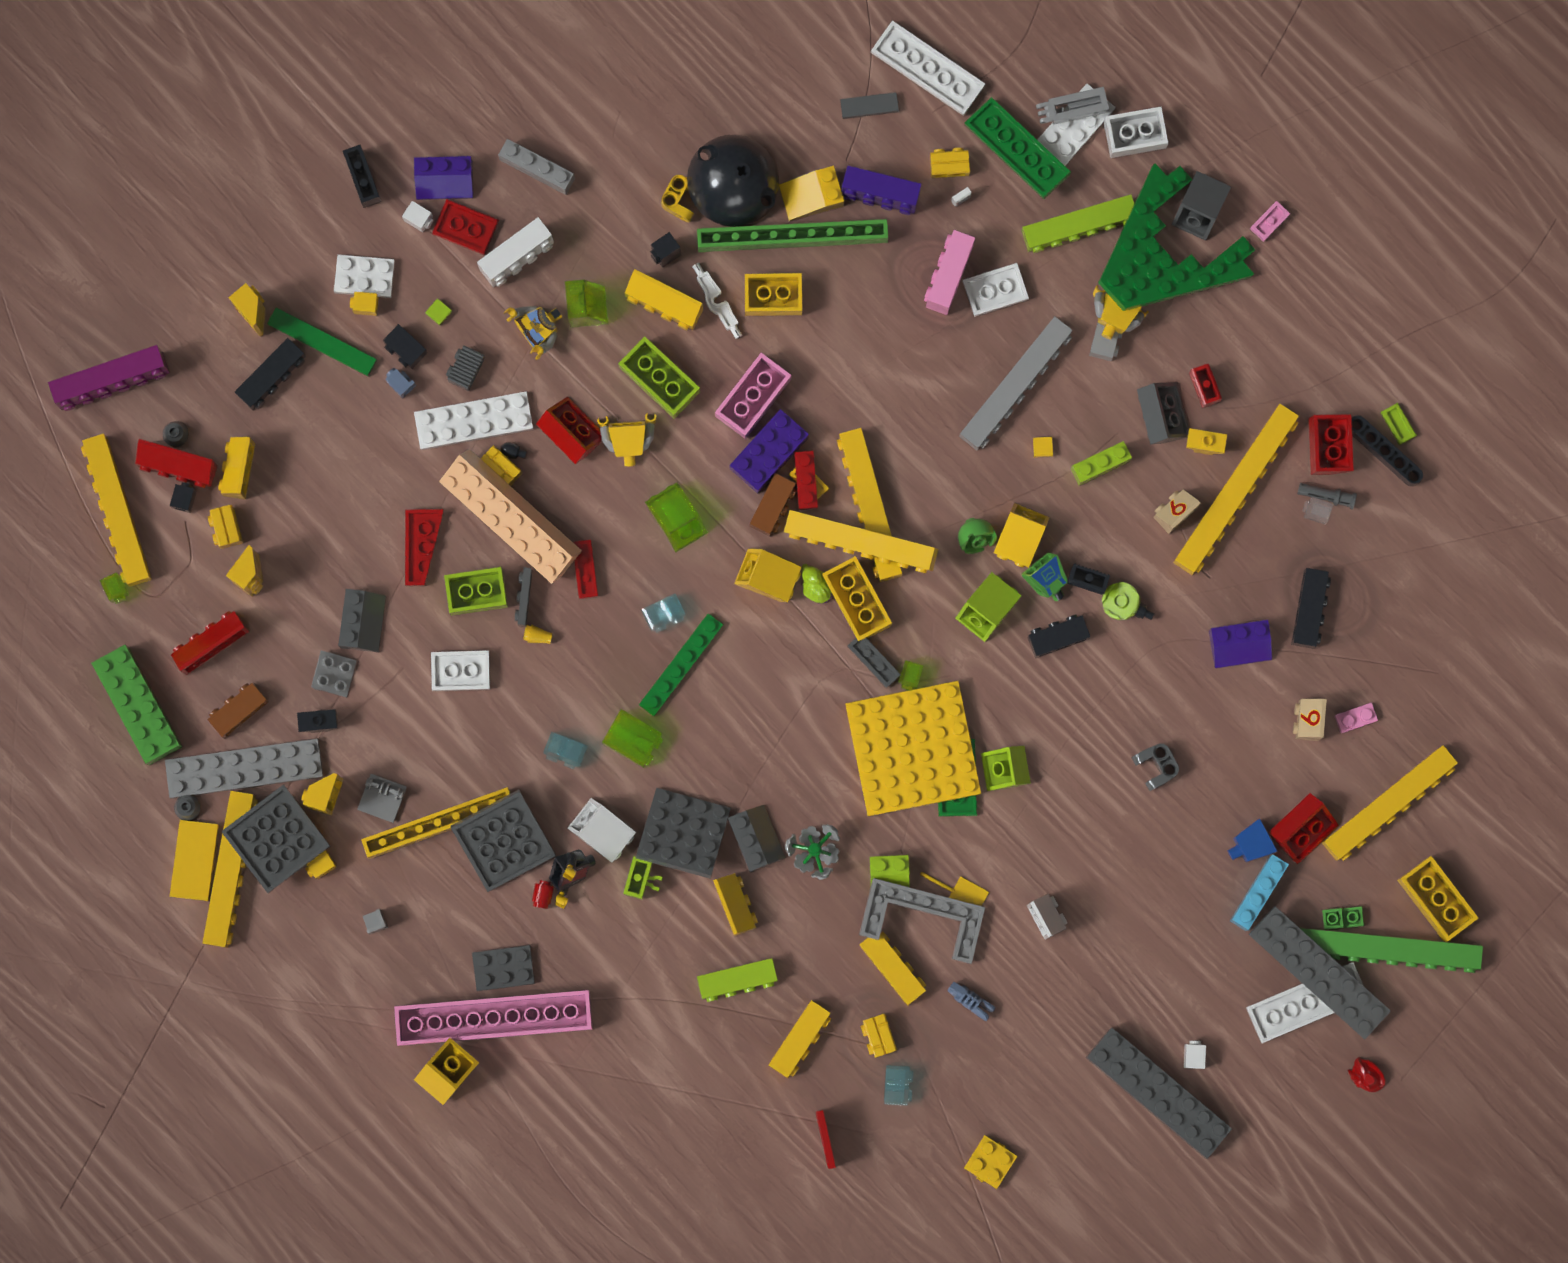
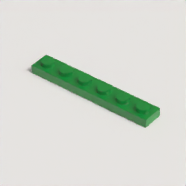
[639,614,723,717]

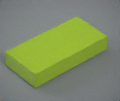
[1380,403,1417,446]

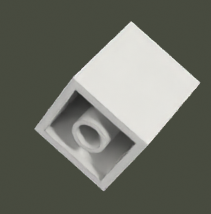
[568,798,636,862]

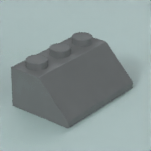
[1137,382,1189,445]
[338,589,386,653]
[728,805,786,873]

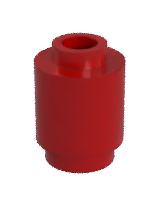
[532,880,554,909]

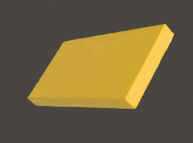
[169,820,219,901]

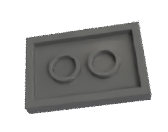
[472,945,535,991]

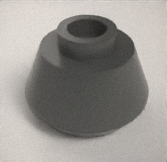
[163,421,189,447]
[174,795,201,821]

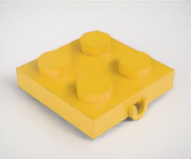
[964,1135,1018,1189]

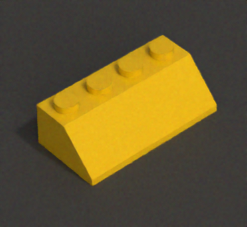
[625,269,703,331]
[822,556,892,642]

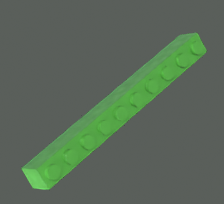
[697,219,888,252]
[1300,928,1483,973]

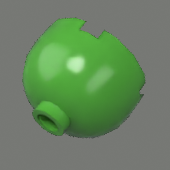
[958,518,997,554]

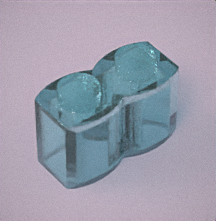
[641,594,686,633]
[543,732,588,770]
[884,1065,913,1106]

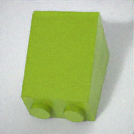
[955,572,1022,642]

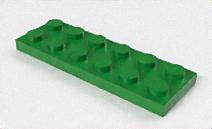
[964,97,1071,199]

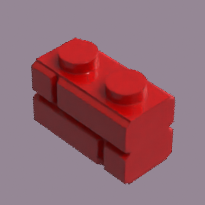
[1189,363,1222,408]

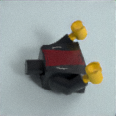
[549,849,596,909]

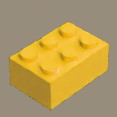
[745,273,802,316]

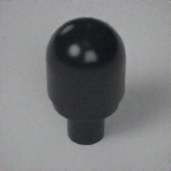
[500,442,527,459]
[1134,602,1155,620]

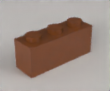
[749,473,797,537]
[207,683,269,739]

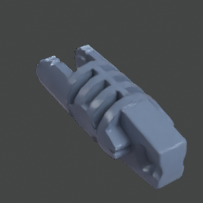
[948,982,996,1021]

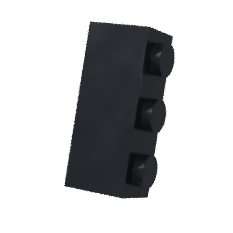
[343,145,381,208]
[1027,614,1090,659]

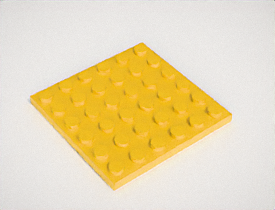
[845,681,981,817]

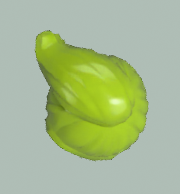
[801,564,832,604]

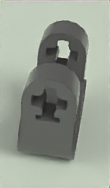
[1131,743,1179,791]

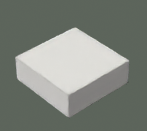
[951,187,971,207]

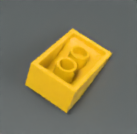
[779,166,844,221]

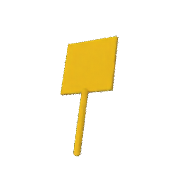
[920,872,989,906]

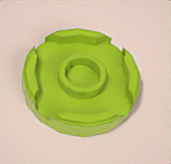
[1102,582,1140,620]

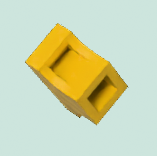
[1186,428,1227,455]

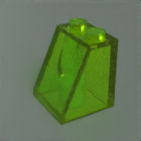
[565,279,608,328]
[645,482,708,553]
[602,709,664,768]

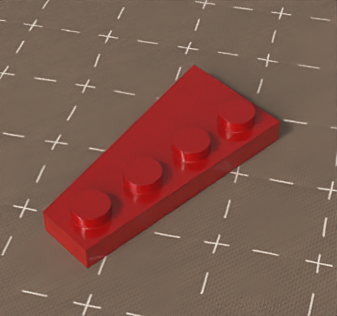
[405,509,444,586]

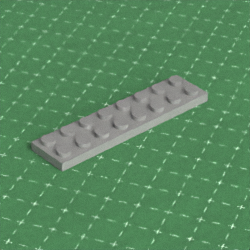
[165,739,323,799]

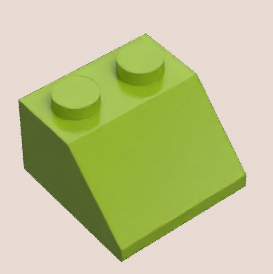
[981,746,1031,791]
[869,855,910,888]

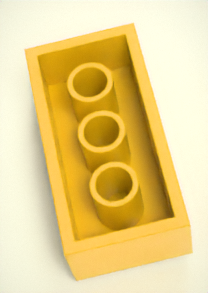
[1397,856,1478,942]

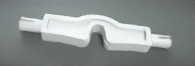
[692,263,742,339]

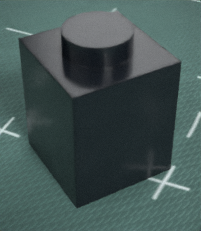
[170,482,197,513]

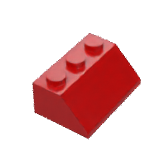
[536,396,602,464]
[1309,414,1354,475]
[1269,793,1339,865]

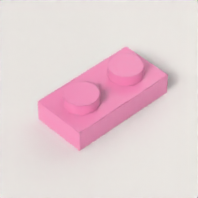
[1250,201,1290,242]
[1335,703,1378,734]

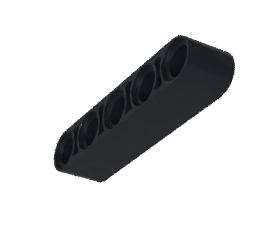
[1351,415,1423,487]

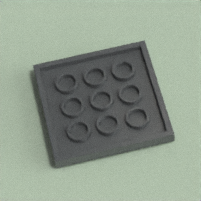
[221,784,331,894]
[636,788,731,879]
[451,790,556,892]

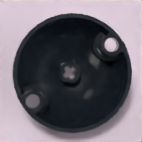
[687,135,779,227]

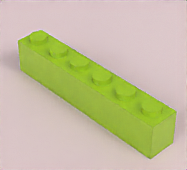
[1022,194,1134,253]

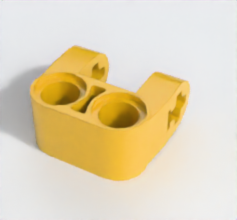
[661,175,694,223]

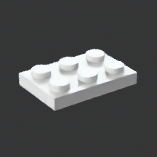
[334,255,395,298]
[963,263,1029,317]
[431,651,490,691]

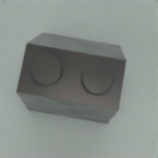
[1171,171,1231,241]

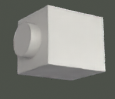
[402,201,433,232]
[1184,1041,1206,1069]

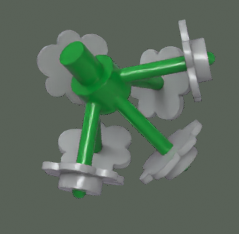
[785,824,840,880]

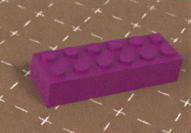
[48,345,170,411]

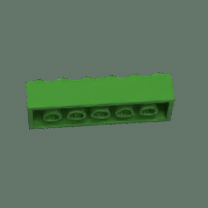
[91,645,183,765]

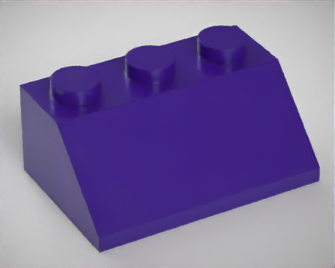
[414,156,473,200]
[1209,620,1272,668]

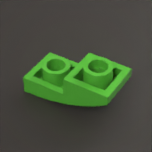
[1322,907,1364,929]

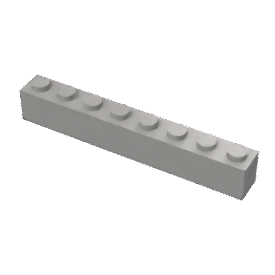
[959,316,1073,450]

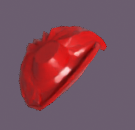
[1347,1057,1386,1092]

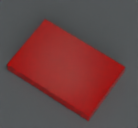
[432,199,499,256]
[816,1110,836,1169]

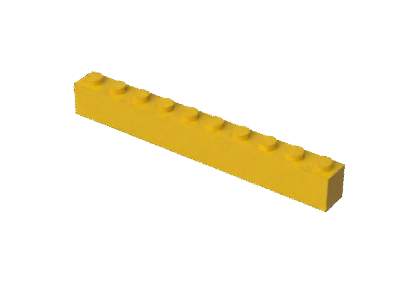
[1173,404,1299,575]

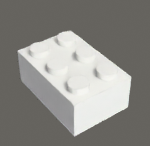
[1104,107,1168,158]

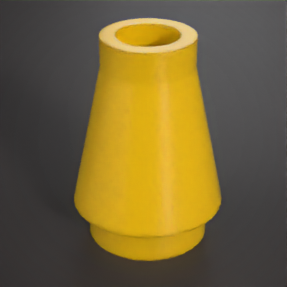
[523,624,552,644]

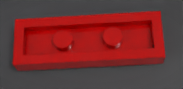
[794,451,818,510]
[573,540,598,599]

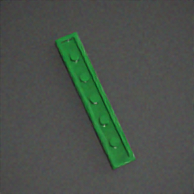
[267,307,377,377]

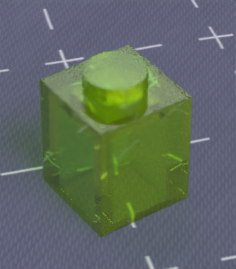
[99,572,129,604]
[898,660,923,691]

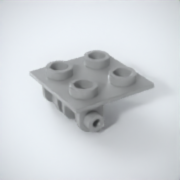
[311,650,356,698]
[357,774,407,823]

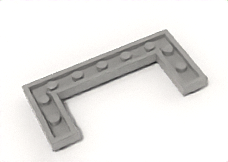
[859,878,985,964]

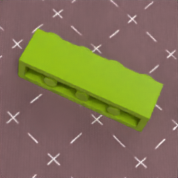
[697,958,778,1002]

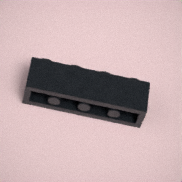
[235,338,306,410]
[1291,568,1331,649]

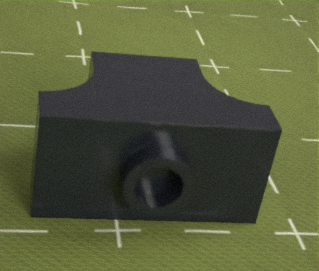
[297,709,338,733]

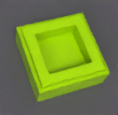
[425,298,452,326]

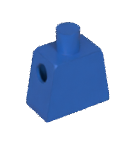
[1227,819,1277,862]

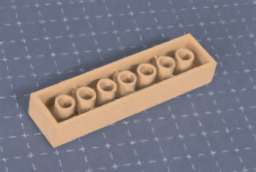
[439,449,582,584]

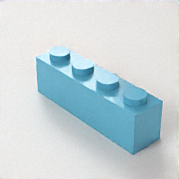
[1230,854,1289,931]

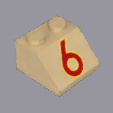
[1154,490,1201,534]
[1293,699,1327,741]

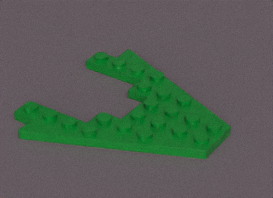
[1098,163,1255,311]

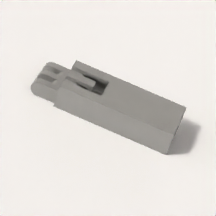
[1036,87,1109,125]

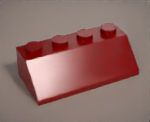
[135,439,218,489]
[171,611,249,675]

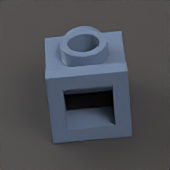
[385,368,416,399]

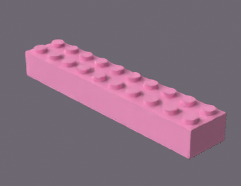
[394,990,593,1046]

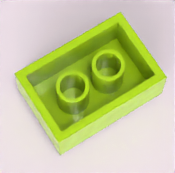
[444,567,508,616]

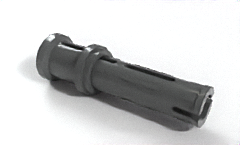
[1297,482,1357,510]

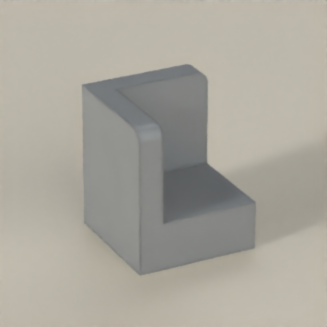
[363,909,388,934]

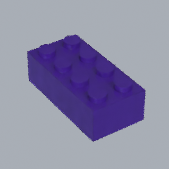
[842,165,921,215]
[729,409,809,494]

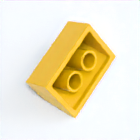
[228,283,266,337]
[218,437,255,500]
[226,545,263,596]
[301,773,344,816]
[713,873,758,937]

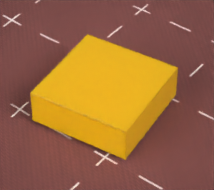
[1033,437,1053,458]

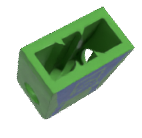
[1021,552,1068,601]

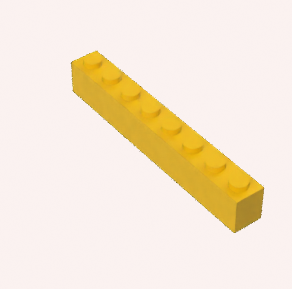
[836,428,902,582]
[81,433,152,587]
[784,510,939,574]
[1322,745,1458,861]
[361,787,511,859]
[202,791,258,948]

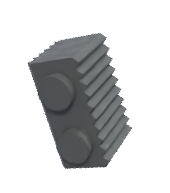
[446,346,485,391]

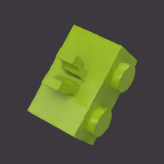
[623,856,663,900]

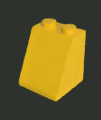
[994,503,1050,568]
[734,549,801,603]
[414,1038,479,1105]

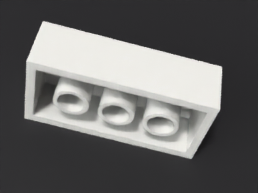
[477,217,554,288]

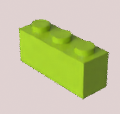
[1071,441,1132,486]

